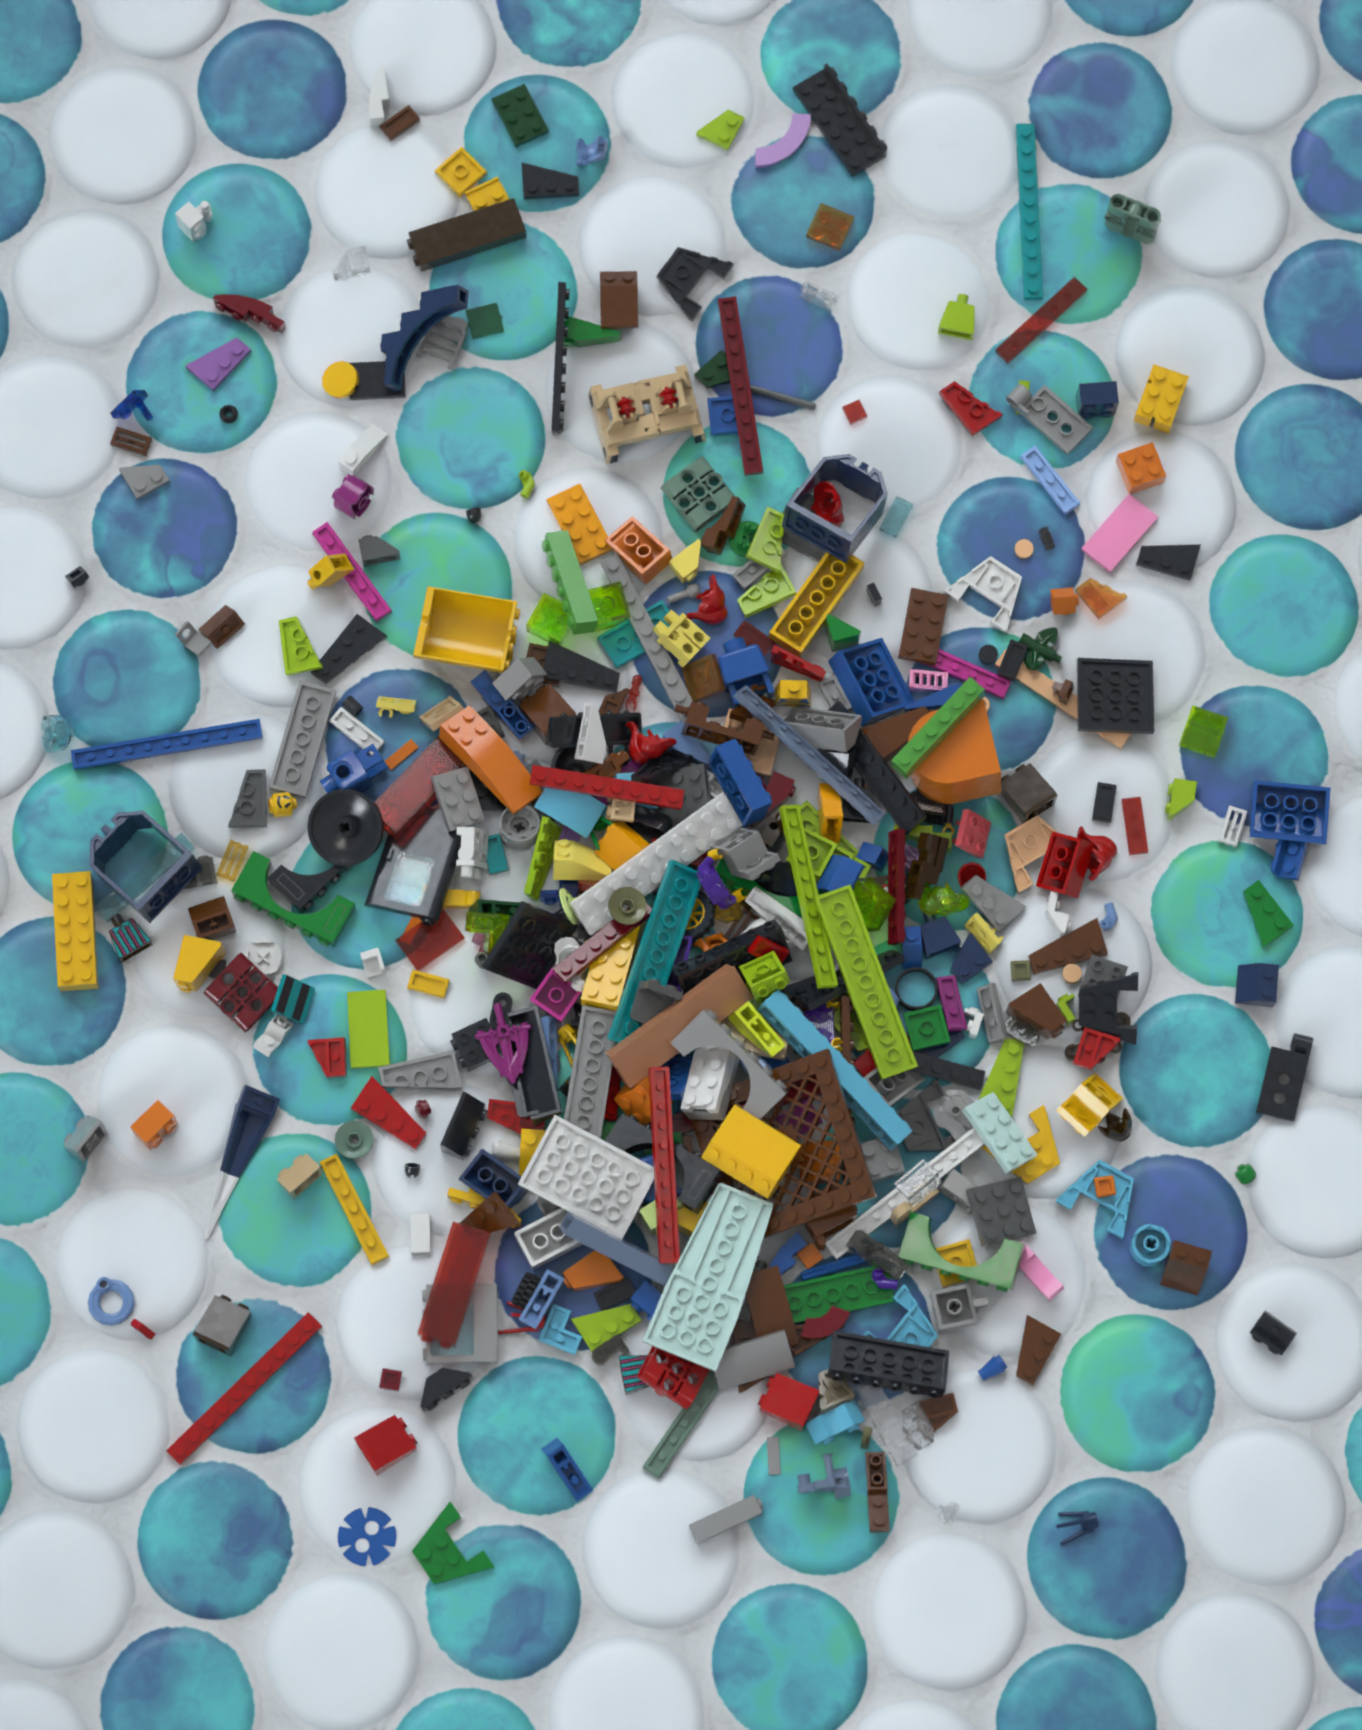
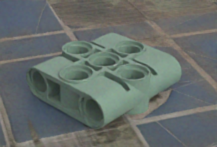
[1104,194,1161,244]
[660,456,736,532]

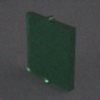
[465,303,504,339]

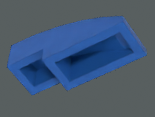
[769,1232,807,1276]

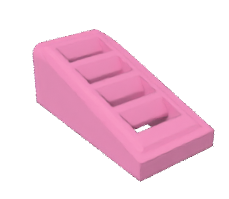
[909,669,948,692]

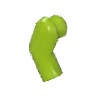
[518,470,535,499]

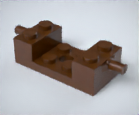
[674,701,775,755]

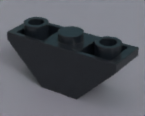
[420,1367,473,1412]

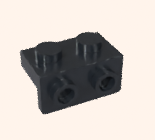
[1250,1310,1297,1355]

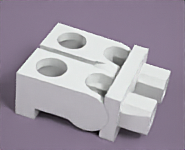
[456,827,489,880]

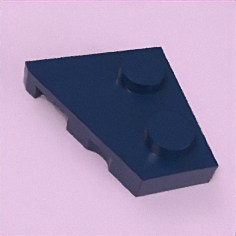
[950,933,993,985]

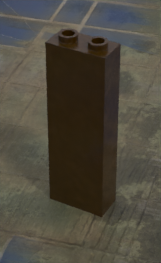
[407,198,527,272]

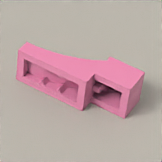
[1019,1241,1065,1301]

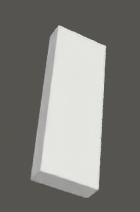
[329,707,385,756]

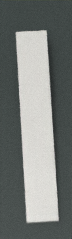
[745,886,839,973]

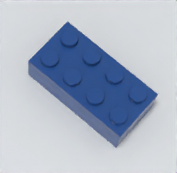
[708,738,772,827]

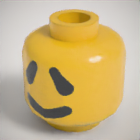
[268,792,297,818]

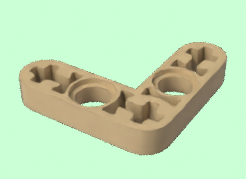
[890,1184,940,1226]

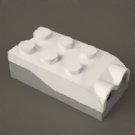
[680,1046,740,1120]

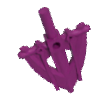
[475,1003,531,1084]

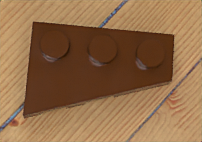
[1016,1315,1061,1386]

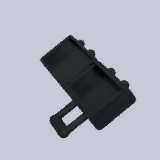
[548,710,642,765]

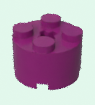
[332,474,374,519]

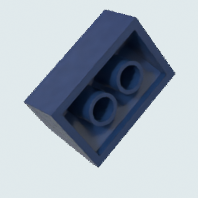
[459,1148,529,1209]

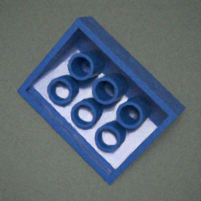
[828,638,915,727]
[1249,780,1331,845]

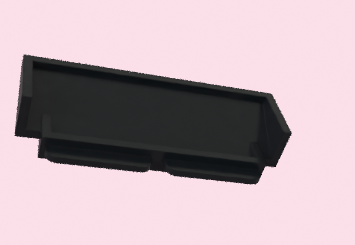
[508,1005,562,1126]

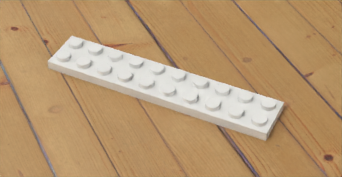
[570,793,742,935]

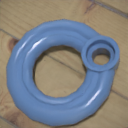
[88,1277,135,1326]

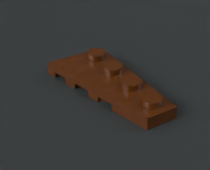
[1028,918,1108,975]

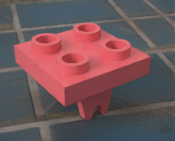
[952,809,991,858]

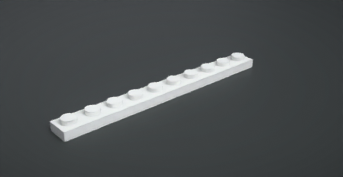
[825,1128,985,1260]

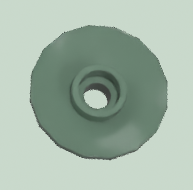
[335,1120,373,1159]

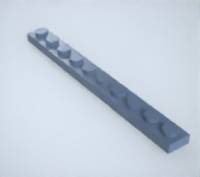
[733,685,886,825]

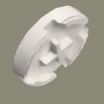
[244,939,283,977]

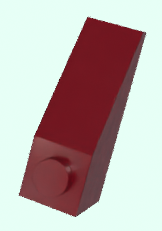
[750,771,797,828]

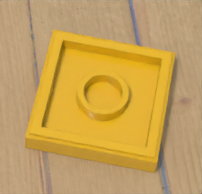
[435,146,487,198]
[936,1239,977,1288]

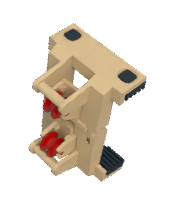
[588,364,706,464]

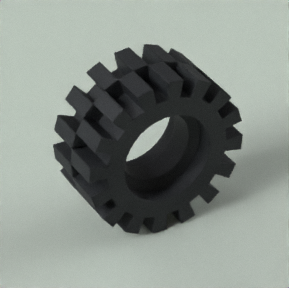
[511,1272,541,1309]

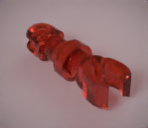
[625,675,642,711]

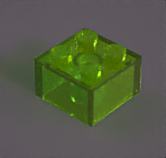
[526,593,571,646]
[853,877,896,932]

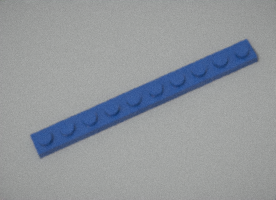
[71,719,263,770]

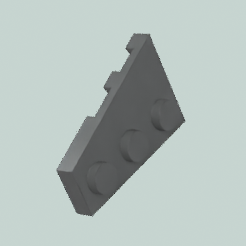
[228,769,267,828]

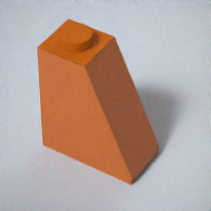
[562,1250,624,1292]

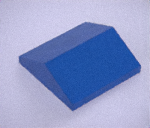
[817,855,865,893]

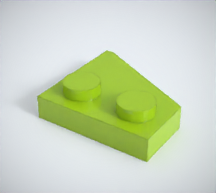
[696,110,745,151]

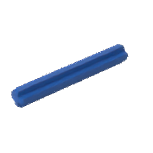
[800,1249,875,1281]

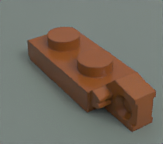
[584,750,630,778]

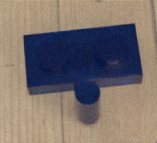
[110,390,153,421]

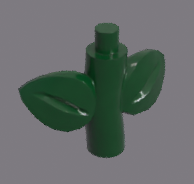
[1019,627,1062,671]

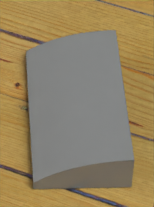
[714,1329,795,1391]

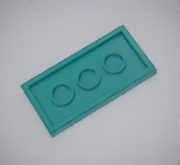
[597,600,670,670]

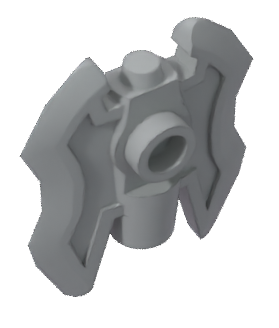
[933,1089,974,1141]

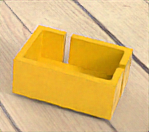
[1133,364,1189,434]

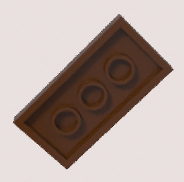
[898,588,948,666]

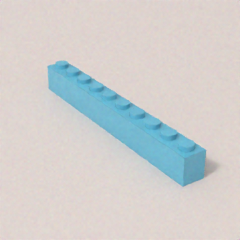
[757,989,912,1151]

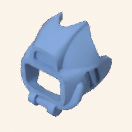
[576,136,608,166]

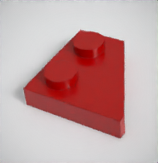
[1073,1027,1120,1070]

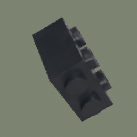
[450,1018,503,1072]

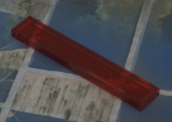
[995,277,1087,364]

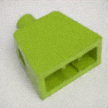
[938,294,975,340]

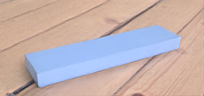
[1020,446,1080,515]

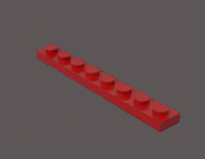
[529,765,685,810]

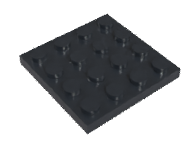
[1076,658,1154,734]
[482,901,578,989]

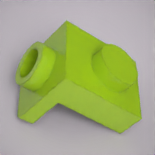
[1056,994,1076,1026]

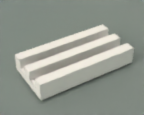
[1218,805,1248,848]

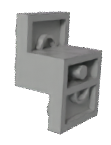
[710,827,780,880]

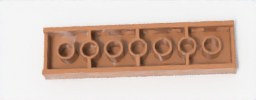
[605,964,753,1088]

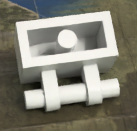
[175,201,213,242]

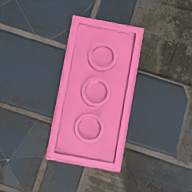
[1081,494,1158,573]

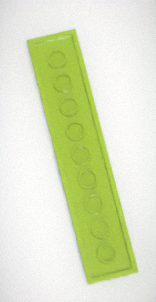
[814,884,918,1080]

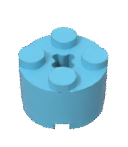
[1129,1224,1171,1267]

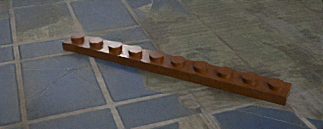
[840,996,855,1186]

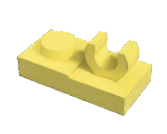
[376,696,417,718]
[964,913,1003,954]

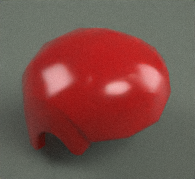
[957,862,986,887]

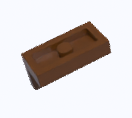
[198,605,245,649]

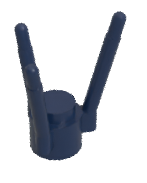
[1056,1511,1099,1545]

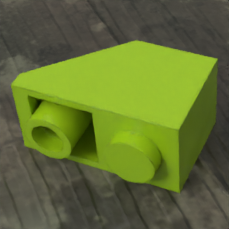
[1165,778,1197,820]

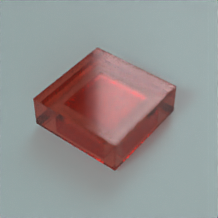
[842,400,867,425]

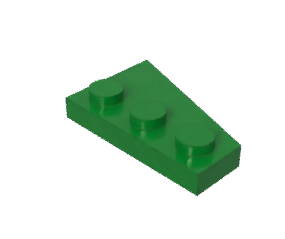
[1243,880,1294,949]

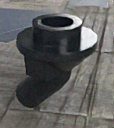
[571,1003,581,1029]

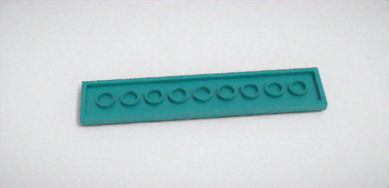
[607,859,701,1044]

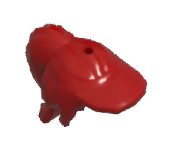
[810,481,844,527]
[685,574,728,625]
[625,722,677,765]
[1077,826,1117,881]

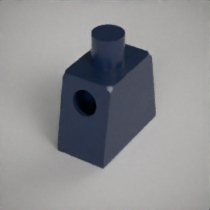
[920,910,961,959]

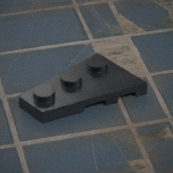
[522,162,579,200]

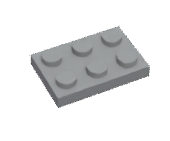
[431,766,485,832]

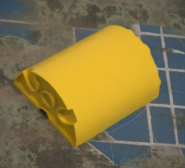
[413,586,520,673]

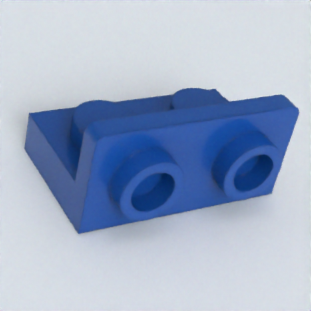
[1271,840,1308,881]

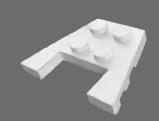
[944,556,1022,633]

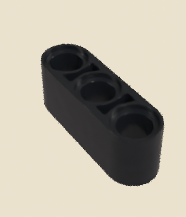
[615,804,673,839]

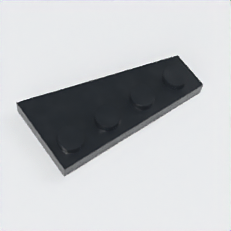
[310,614,387,684]
[543,640,620,693]

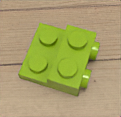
[739,951,790,999]

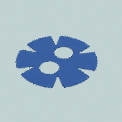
[338,1507,396,1566]

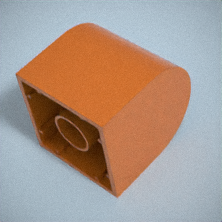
[908,699,1001,804]

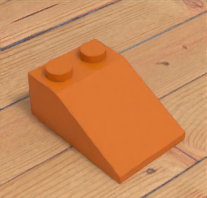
[605,516,673,585]

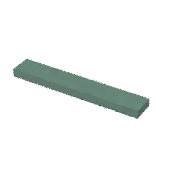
[643,1370,719,1478]

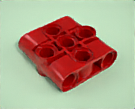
[637,1346,710,1409]

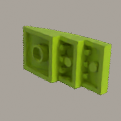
[786,827,872,897]

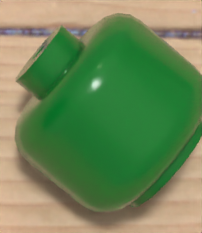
[1235,1164,1256,1184]

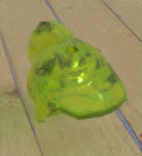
[918,883,969,916]

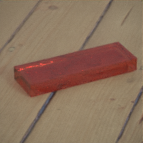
[1121,797,1148,855]

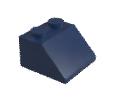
[1235,963,1279,1007]

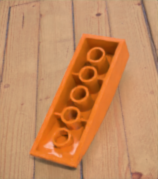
[439,705,542,815]

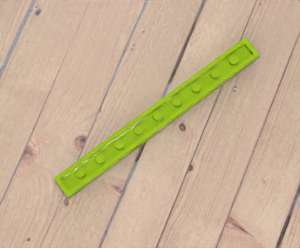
[779,805,838,989]

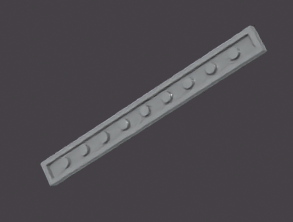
[600,554,693,724]

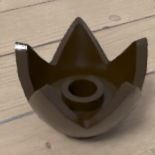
[1097,1108,1132,1142]

